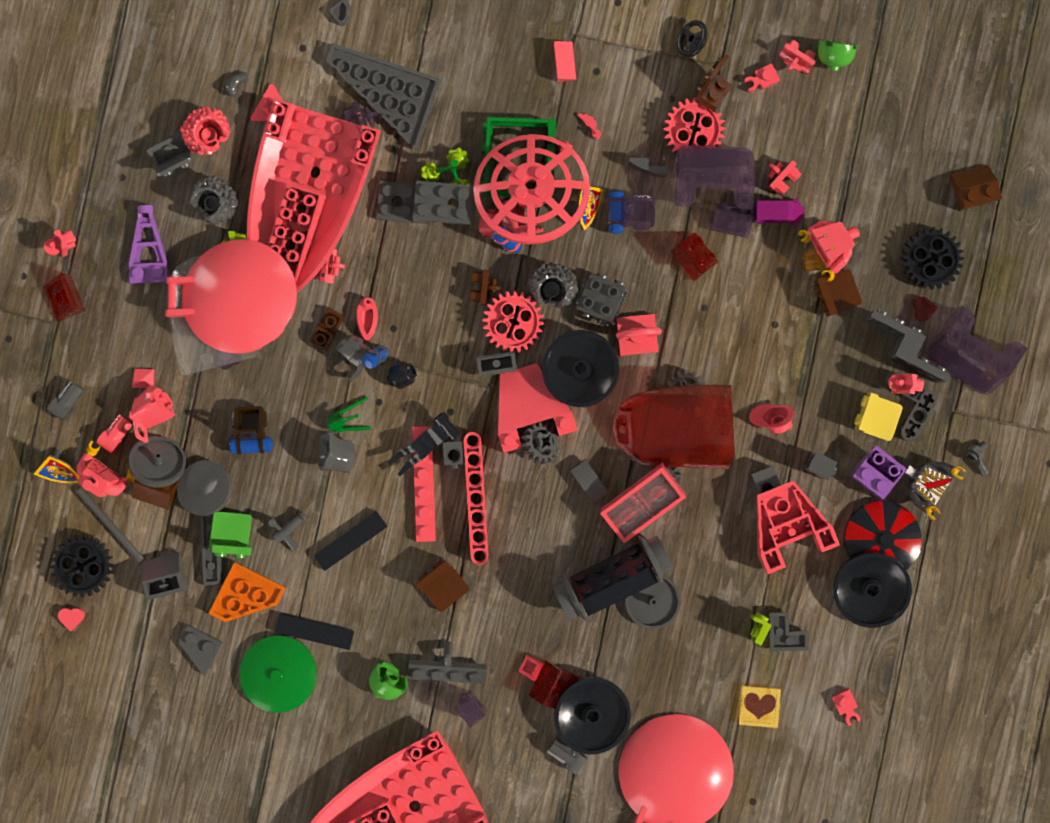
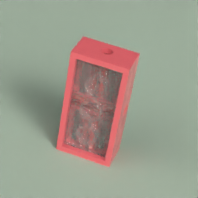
[600,463,686,543]

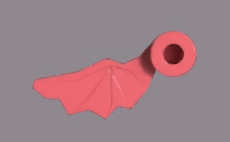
[578,113,601,140]

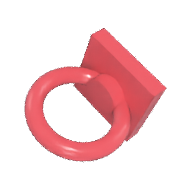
[616,314,662,356]

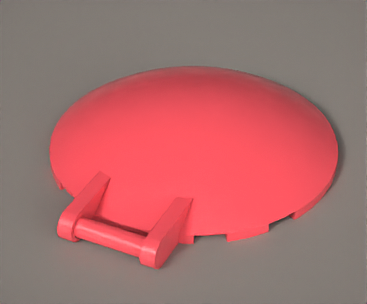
[165,239,297,354]
[618,714,734,823]

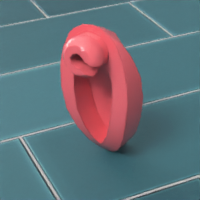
[356,297,378,341]

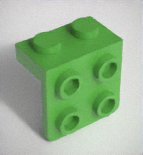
[209,511,252,558]

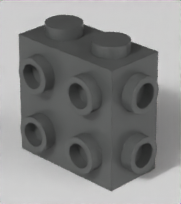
[576,273,629,327]

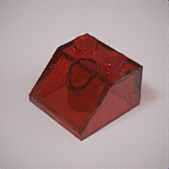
[529,661,582,709]

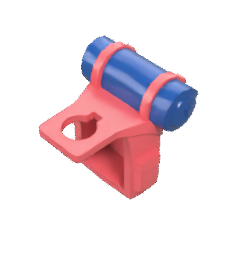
[492,200,543,253]

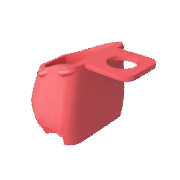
[129,385,175,443]

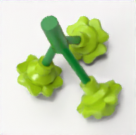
[421,147,470,185]

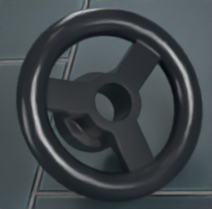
[677,20,708,57]

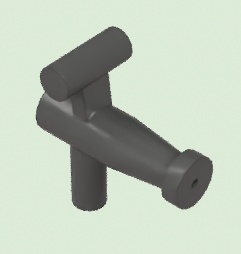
[268,511,308,552]

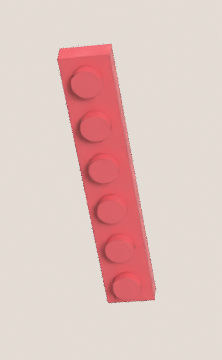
[412,426,436,542]

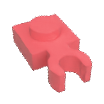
[743,63,780,92]
[831,689,860,726]

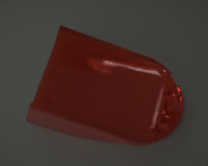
[613,385,735,469]

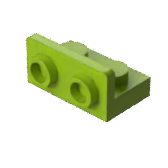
[749,612,772,646]

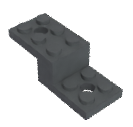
[376,181,474,225]
[863,309,950,383]

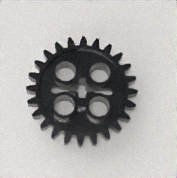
[900,227,965,290]
[50,534,114,597]

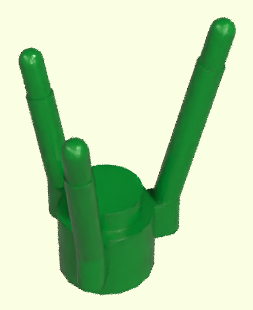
[327,397,371,433]

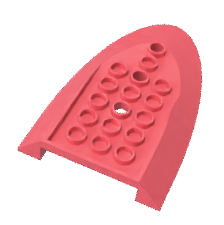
[247,98,381,292]
[310,730,489,823]

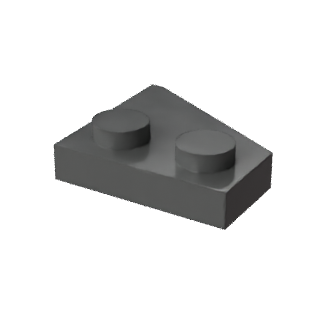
[179,625,223,676]

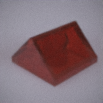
[43,273,85,322]

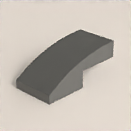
[628,157,668,177]
[569,459,609,503]

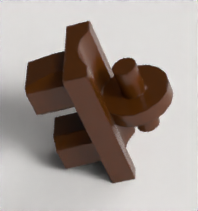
[470,269,502,306]

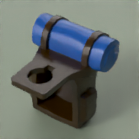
[229,406,273,455]

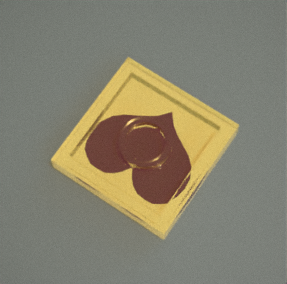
[739,685,781,728]

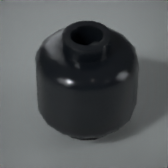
[387,361,417,389]

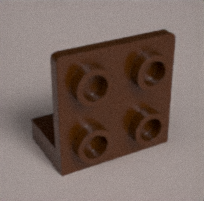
[695,54,733,112]

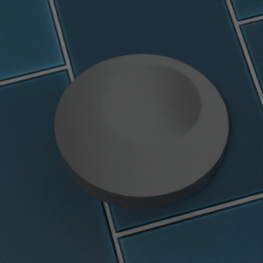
[128,436,186,488]
[177,460,232,516]
[625,573,681,629]

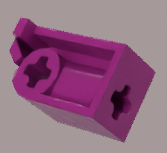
[754,199,804,228]

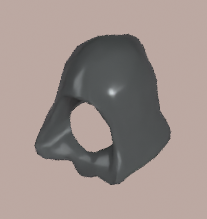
[319,431,357,473]

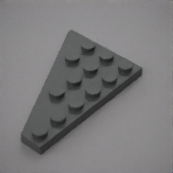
[326,43,441,150]

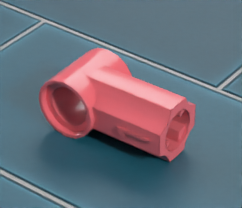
[96,414,133,454]

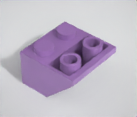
[848,445,907,500]

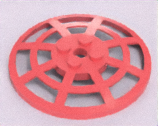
[473,134,590,244]

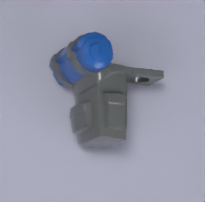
[335,335,389,383]

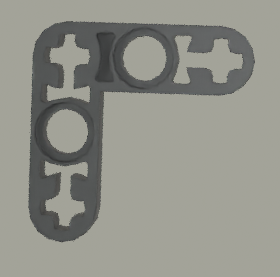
[885,372,937,441]

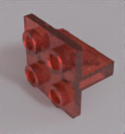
[670,233,718,281]

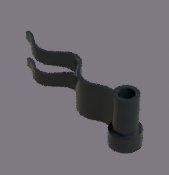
[388,411,460,476]

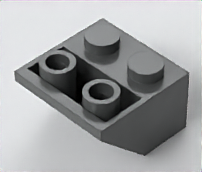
[142,552,189,600]

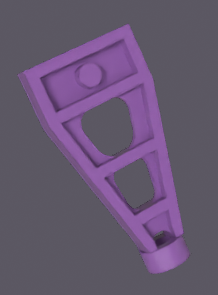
[129,205,169,284]

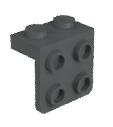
[146,131,192,177]

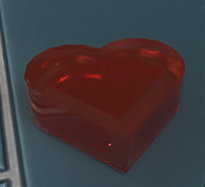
[913,297,938,322]

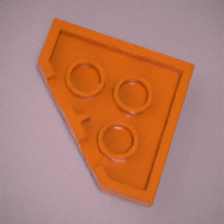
[208,562,287,622]

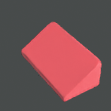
[553,41,576,82]

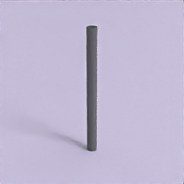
[76,487,145,564]

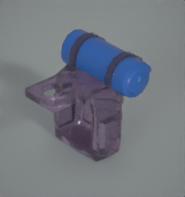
[607,190,655,235]

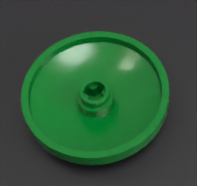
[239,635,317,713]

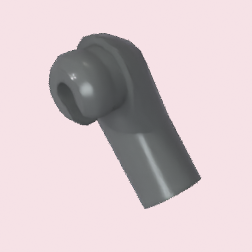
[224,72,249,96]

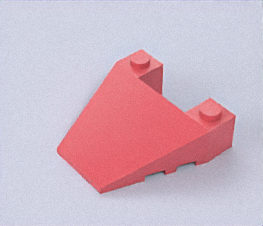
[498,363,577,453]
[757,480,840,574]

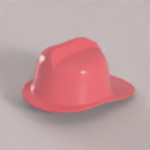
[749,404,795,434]

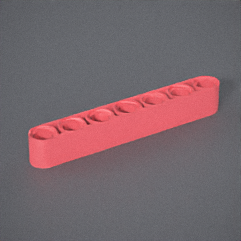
[464,432,489,565]

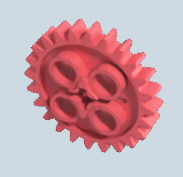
[663,98,726,161]
[482,291,544,352]

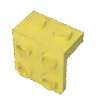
[854,393,903,441]

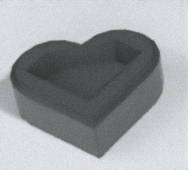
[327,0,351,26]

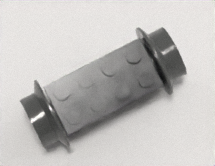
[552,535,674,622]

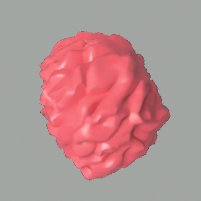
[180,106,230,155]

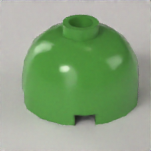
[818,40,857,71]
[369,662,408,700]

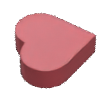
[58,608,85,631]

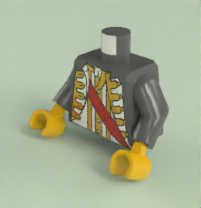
[904,462,966,520]

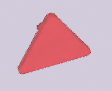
[251,84,283,121]

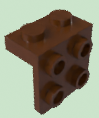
[813,269,862,317]
[416,559,469,612]

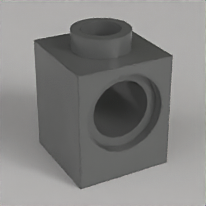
[443,441,464,469]

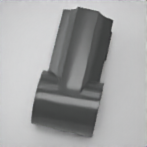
[47,381,85,421]
[547,738,588,774]

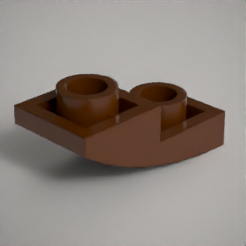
[309,307,345,351]

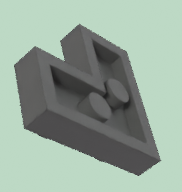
[768,612,809,651]

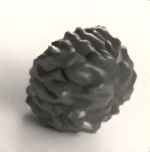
[189,175,238,225]
[528,262,578,308]

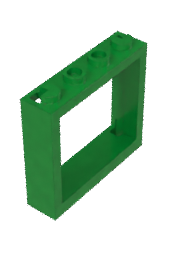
[481,117,556,198]

